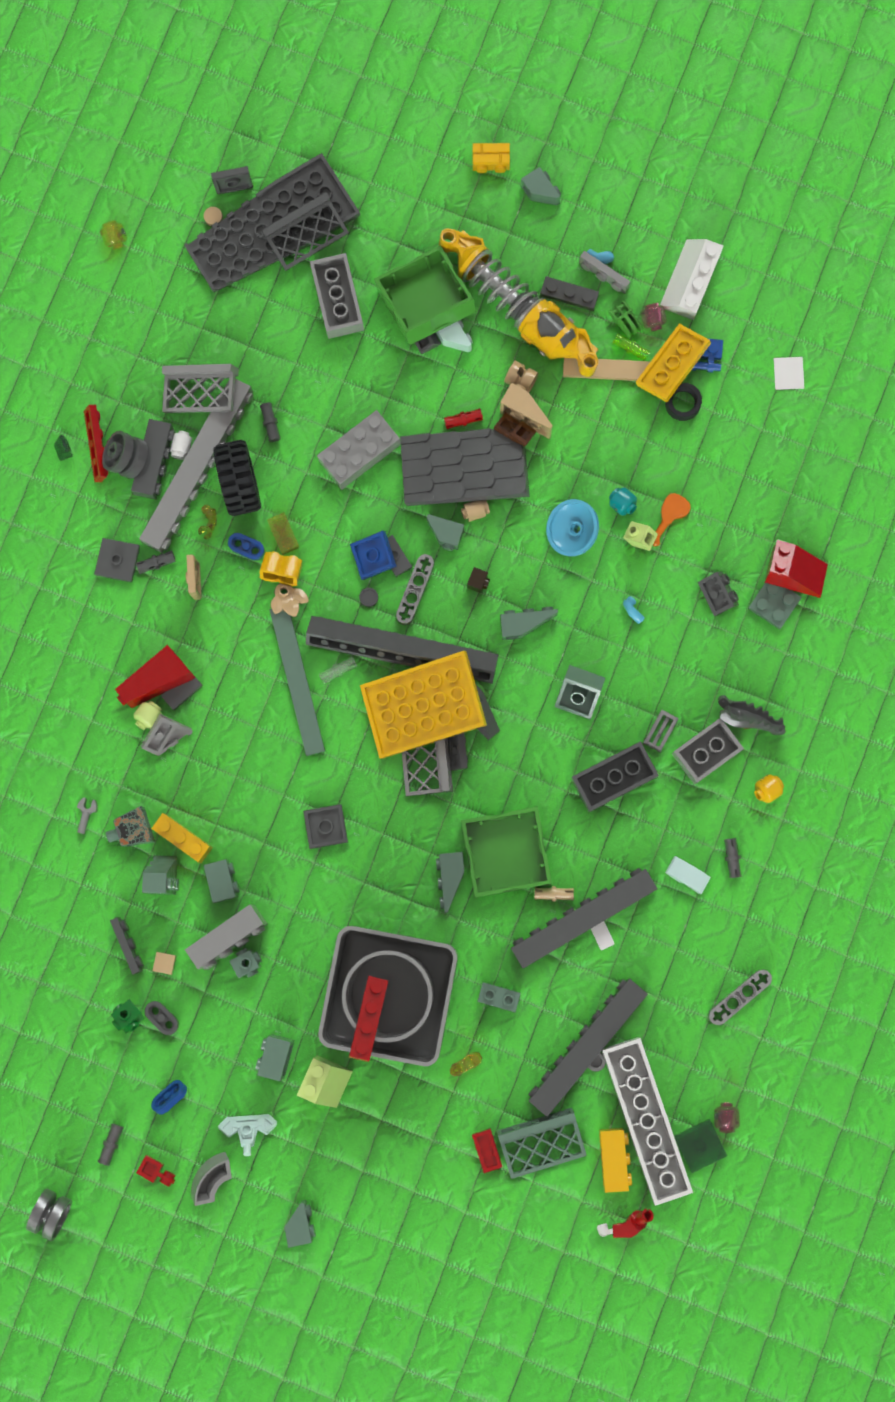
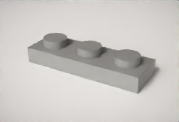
[579,251,630,294]

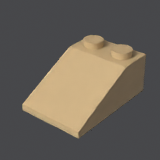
[500,383,553,439]

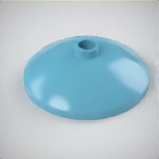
[546,499,599,557]

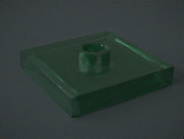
[674,1119,727,1173]

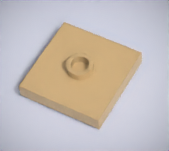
[186,555,202,600]

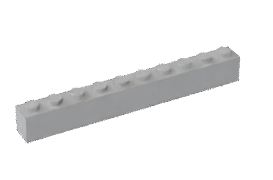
[139,379,253,553]

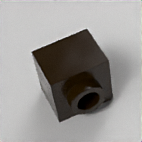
[467,567,490,593]

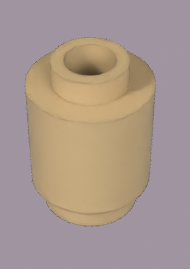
[461,500,490,522]

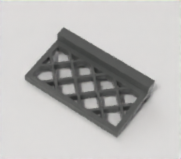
[262,192,349,271]

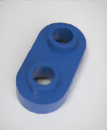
[228,533,265,560]
[151,1080,187,1115]

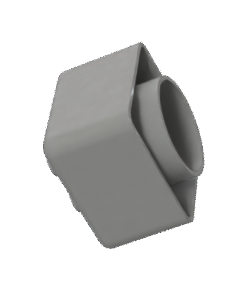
[318,926,458,1066]

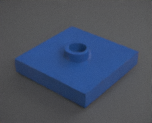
[350,531,397,580]

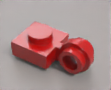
[136,1155,176,1187]

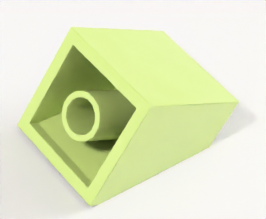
[297,1055,353,1108]

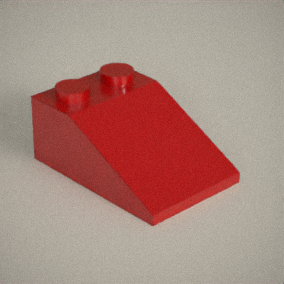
[765,540,828,598]

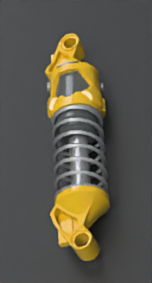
[439,228,598,377]

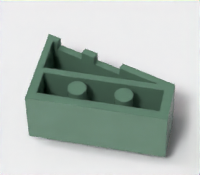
[142,856,179,895]

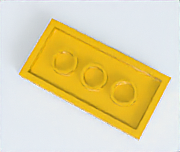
[636,323,711,402]

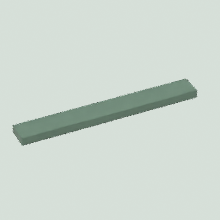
[269,609,325,756]

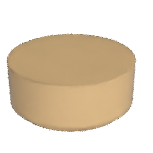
[204,207,223,227]

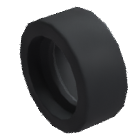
[665,383,702,421]

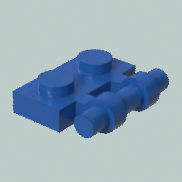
[691,339,723,373]

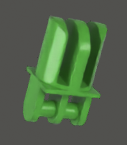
[608,301,644,339]

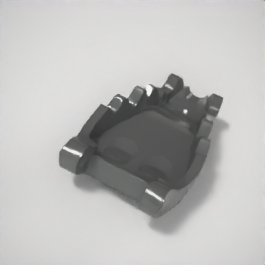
[718,695,786,735]

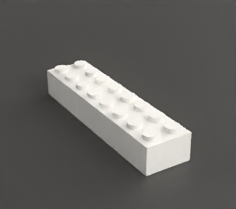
[602,1037,693,1206]

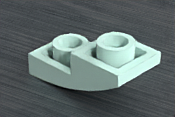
[665,856,711,894]

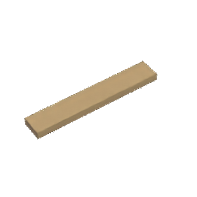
[563,358,651,381]

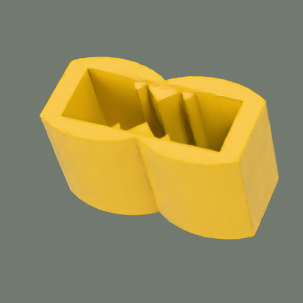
[260,551,302,586]

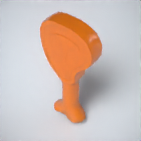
[653,493,691,547]

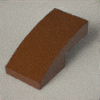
[494,412,537,447]

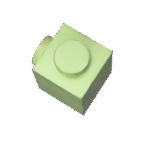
[623,521,658,551]

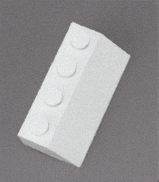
[659,239,723,320]

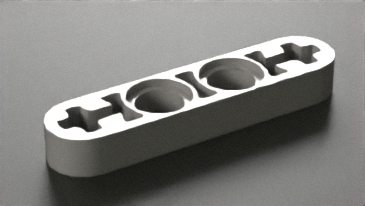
[396,554,434,625]
[708,970,772,1025]

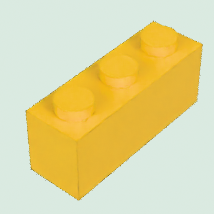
[151,813,213,863]
[599,1128,632,1193]

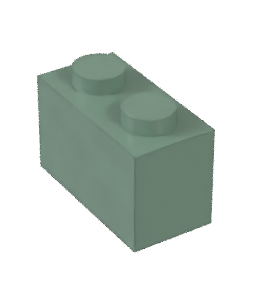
[204,859,240,903]

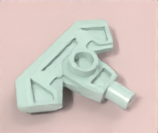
[218,1114,277,1156]

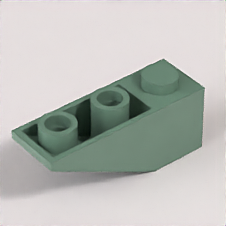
[500,607,558,640]
[436,852,464,913]

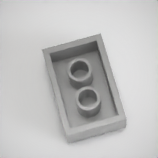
[672,718,744,785]

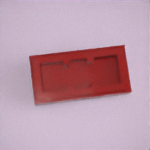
[472,1128,503,1173]

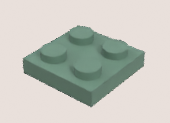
[748,583,802,630]

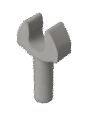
[77,798,98,834]

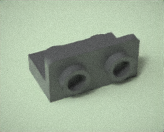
[698,572,739,616]

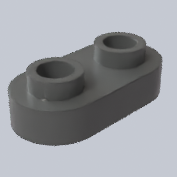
[145,1001,179,1035]

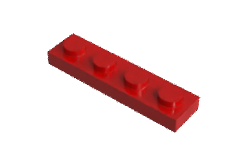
[84,405,109,483]
[349,976,389,1062]

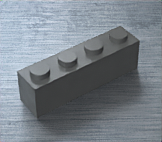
[131,419,176,500]

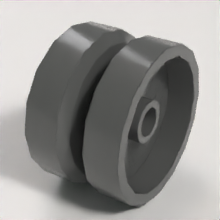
[102,431,148,479]

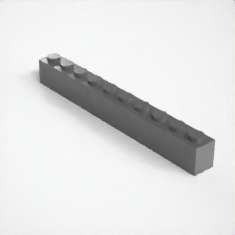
[306,616,499,684]

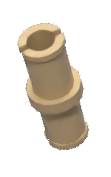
[534,886,574,902]

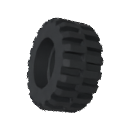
[213,440,261,516]

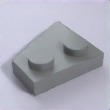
[141,714,193,756]

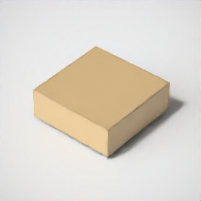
[153,952,177,975]

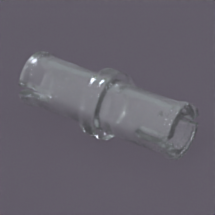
[319,656,358,685]

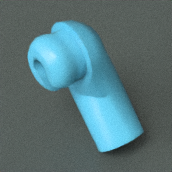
[587,249,614,264]
[623,596,645,624]

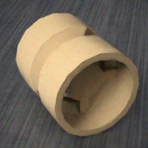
[504,360,539,392]

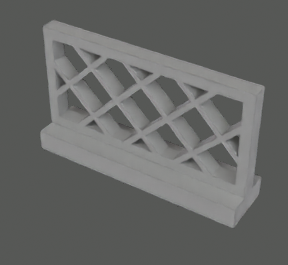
[162,364,239,413]
[402,738,453,796]

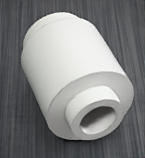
[170,431,193,460]

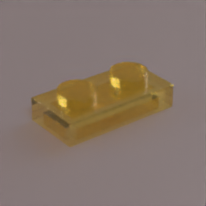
[267,512,300,555]

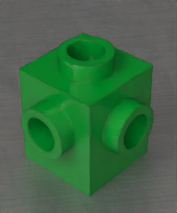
[111,999,144,1033]

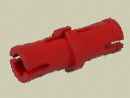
[444,408,483,429]

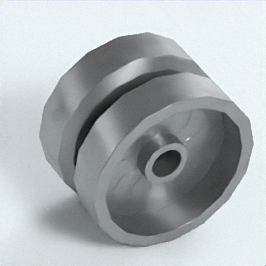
[26,1188,72,1242]

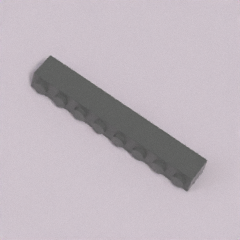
[511,868,658,968]
[528,978,648,1116]

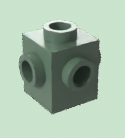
[230,948,262,978]

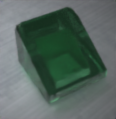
[54,435,73,461]

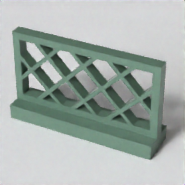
[497,1108,587,1179]

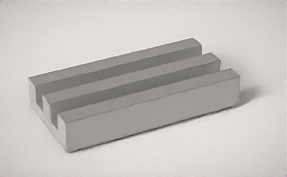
[643,710,679,752]

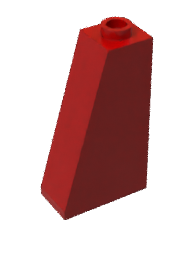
[115,645,195,708]

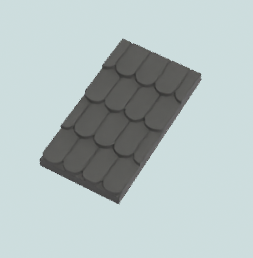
[400,428,530,506]

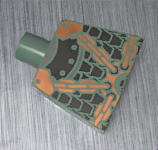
[106,806,155,847]

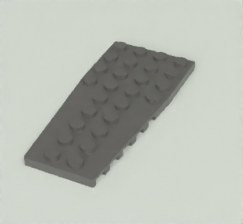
[185,153,360,292]

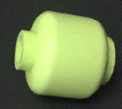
[134,701,162,730]

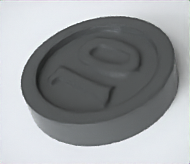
[359,588,378,607]

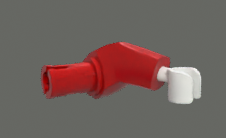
[597,1209,654,1238]

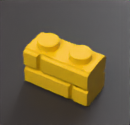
[473,143,510,173]

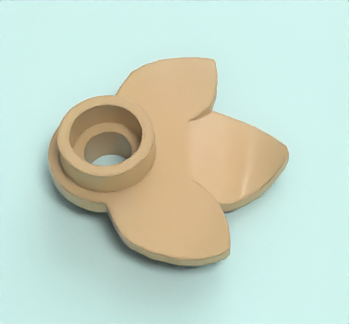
[271,584,309,617]

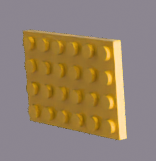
[360,651,487,759]

